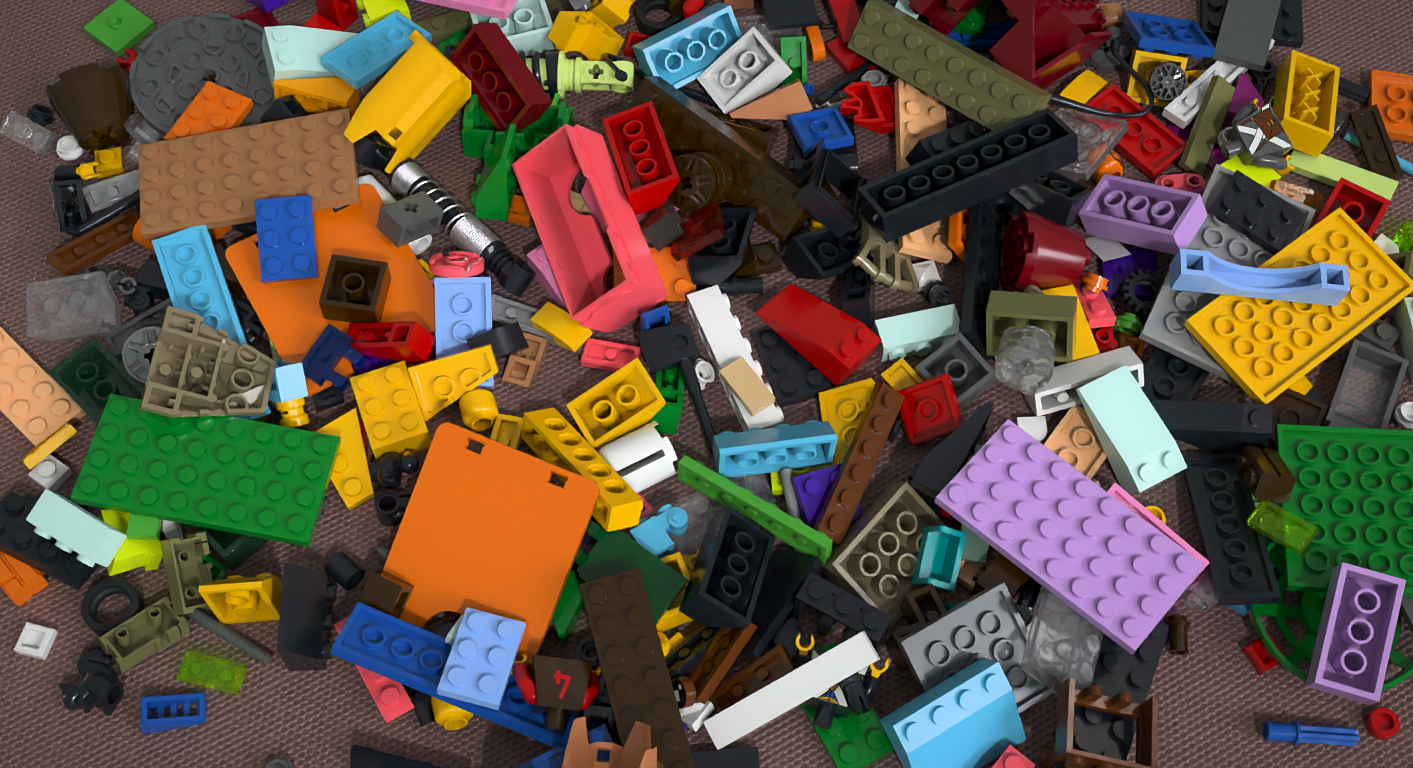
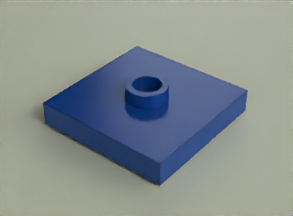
[787,106,854,155]

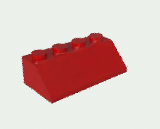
[602,101,680,215]

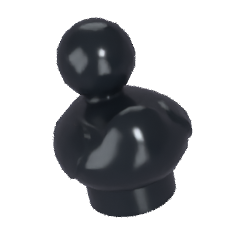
[370,451,420,490]

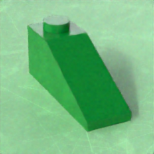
[648,366,684,435]

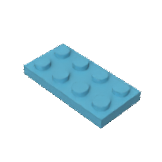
[320,11,432,89]

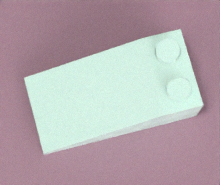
[261,25,358,88]
[1076,365,1188,493]

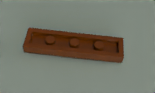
[47,209,140,278]

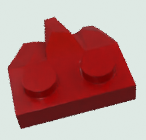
[839,81,896,134]

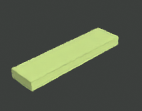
[1288,149,1399,200]

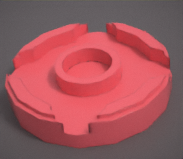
[429,250,484,278]

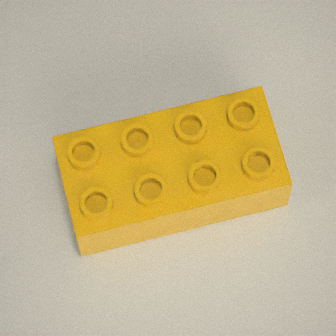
[1272,49,1340,157]

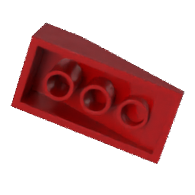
[1313,177,1391,238]
[756,284,882,387]

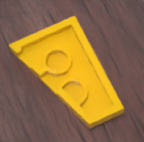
[408,343,499,422]
[315,408,375,510]

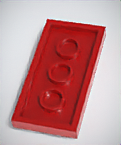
[1076,83,1186,180]

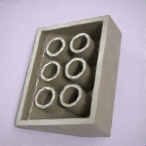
[820,481,947,629]

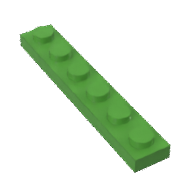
[678,455,833,565]

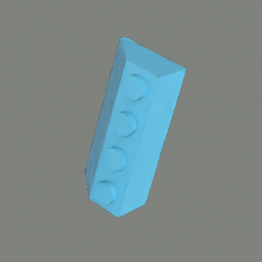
[632,2,742,89]
[712,420,837,478]

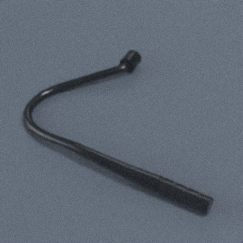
[815,18,874,106]
[1048,39,1154,118]
[602,53,721,110]

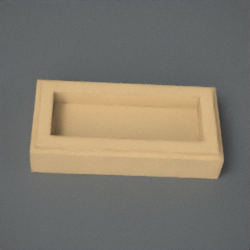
[719,357,775,416]

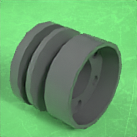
[122,317,164,383]

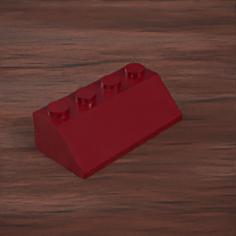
[449,23,552,133]

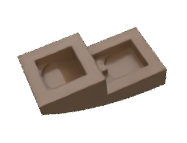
[502,332,549,389]

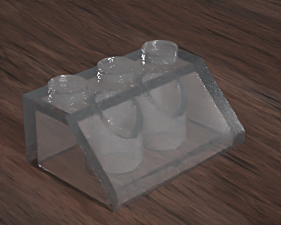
[26,271,121,344]
[1020,586,1103,696]

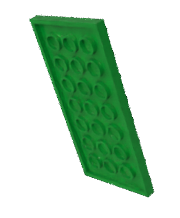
[70,394,341,547]

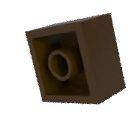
[319,254,391,323]

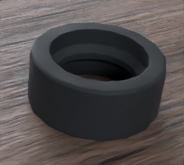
[636,0,683,35]
[81,578,145,637]

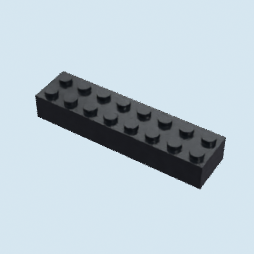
[857,108,1078,243]

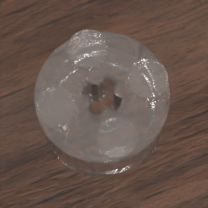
[995,326,1056,395]

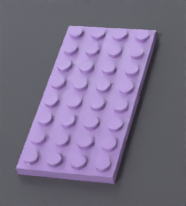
[934,419,1205,655]

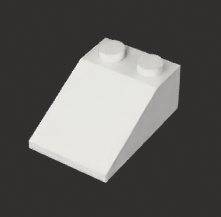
[697,26,793,114]

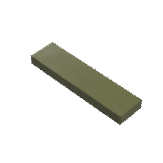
[1178,75,1236,176]

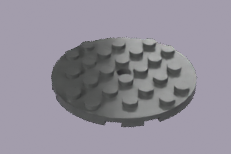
[129,12,275,136]

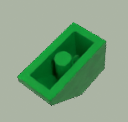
[552,570,585,645]

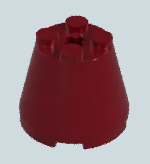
[999,210,1092,292]

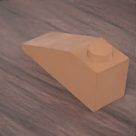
[729,78,813,120]

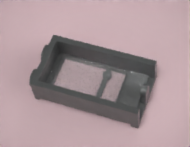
[1320,339,1409,429]

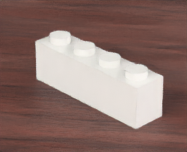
[1022,346,1144,417]

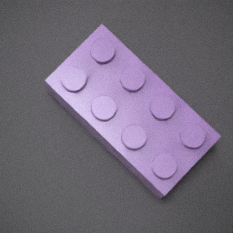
[1078,174,1207,255]
[1306,562,1406,705]

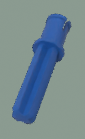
[1262,720,1360,746]

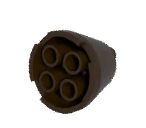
[46,63,132,155]

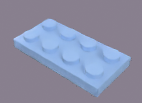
[434,277,494,389]

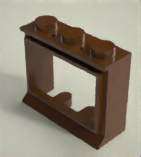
[1053,678,1159,768]

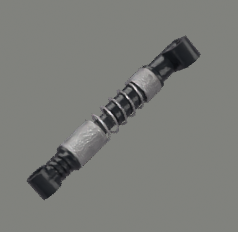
[354,132,536,297]

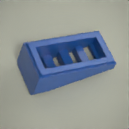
[639,305,670,333]
[140,692,206,734]

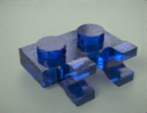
[301,324,367,392]

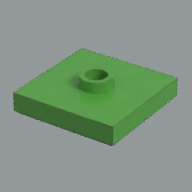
[83,0,156,57]

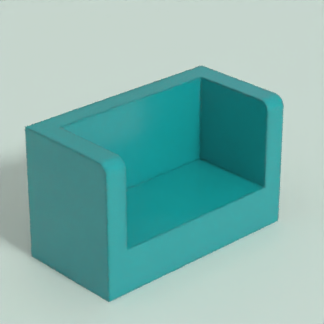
[911,525,967,592]

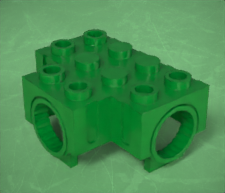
[461,94,575,164]

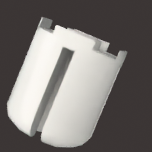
[598,421,678,493]

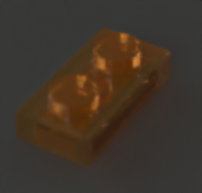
[1269,180,1324,219]

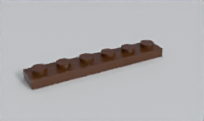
[813,382,905,546]

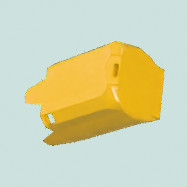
[343,29,472,174]

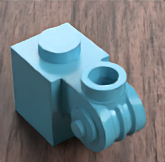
[629,504,688,559]

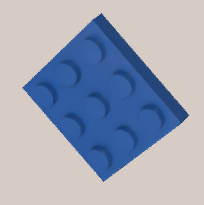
[1121,10,1215,59]

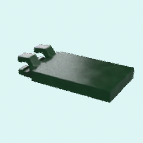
[574,519,688,625]

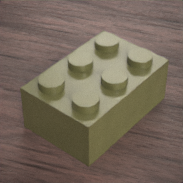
[986,290,1077,362]

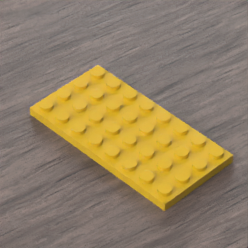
[1183,207,1413,404]

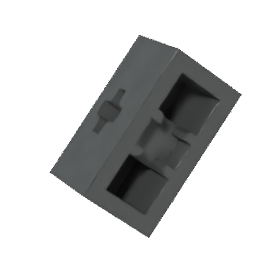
[377,191,444,248]

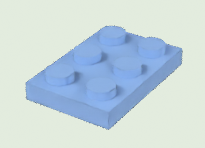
[437,607,526,710]

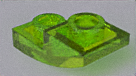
[176,650,248,695]

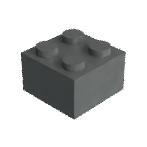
[916,332,997,410]

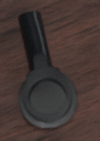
[1251,60,1277,100]

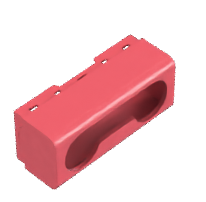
[512,124,668,333]

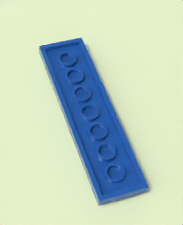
[330,602,579,748]

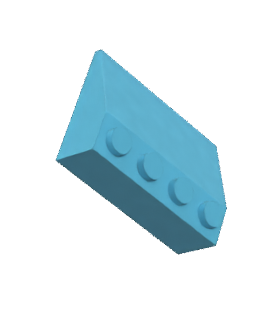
[880,657,1026,768]

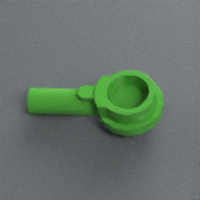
[1110,313,1144,336]

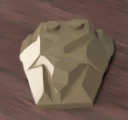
[140,305,277,417]

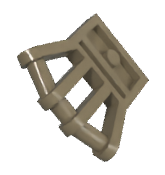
[851,218,919,295]

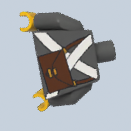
[1221,99,1295,175]

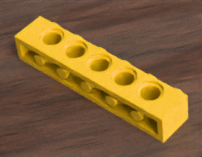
[521,407,643,532]

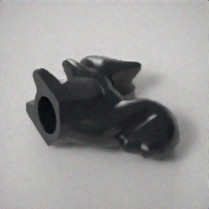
[59,646,124,716]

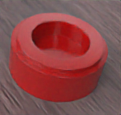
[1365,707,1400,740]

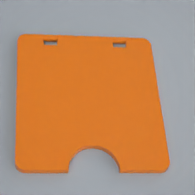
[225,184,436,396]
[383,423,600,666]

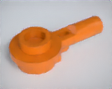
[1082,271,1109,294]

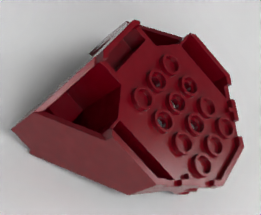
[908,0,1112,89]

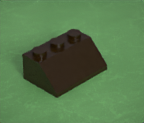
[706,109,780,156]

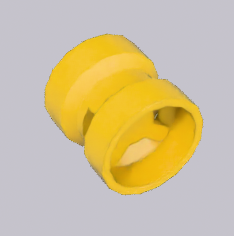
[275,397,310,428]

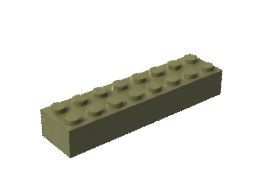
[848,0,1052,131]

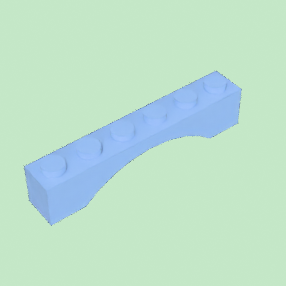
[1169,248,1350,306]

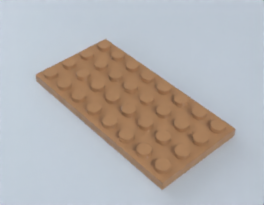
[138,108,360,241]

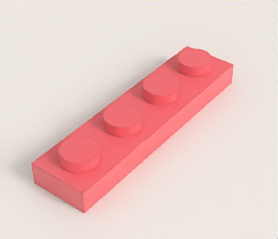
[334,616,415,723]

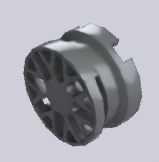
[1148,62,1187,100]

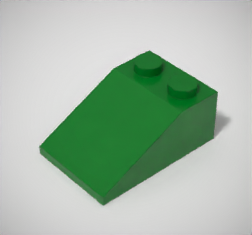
[471,124,517,221]

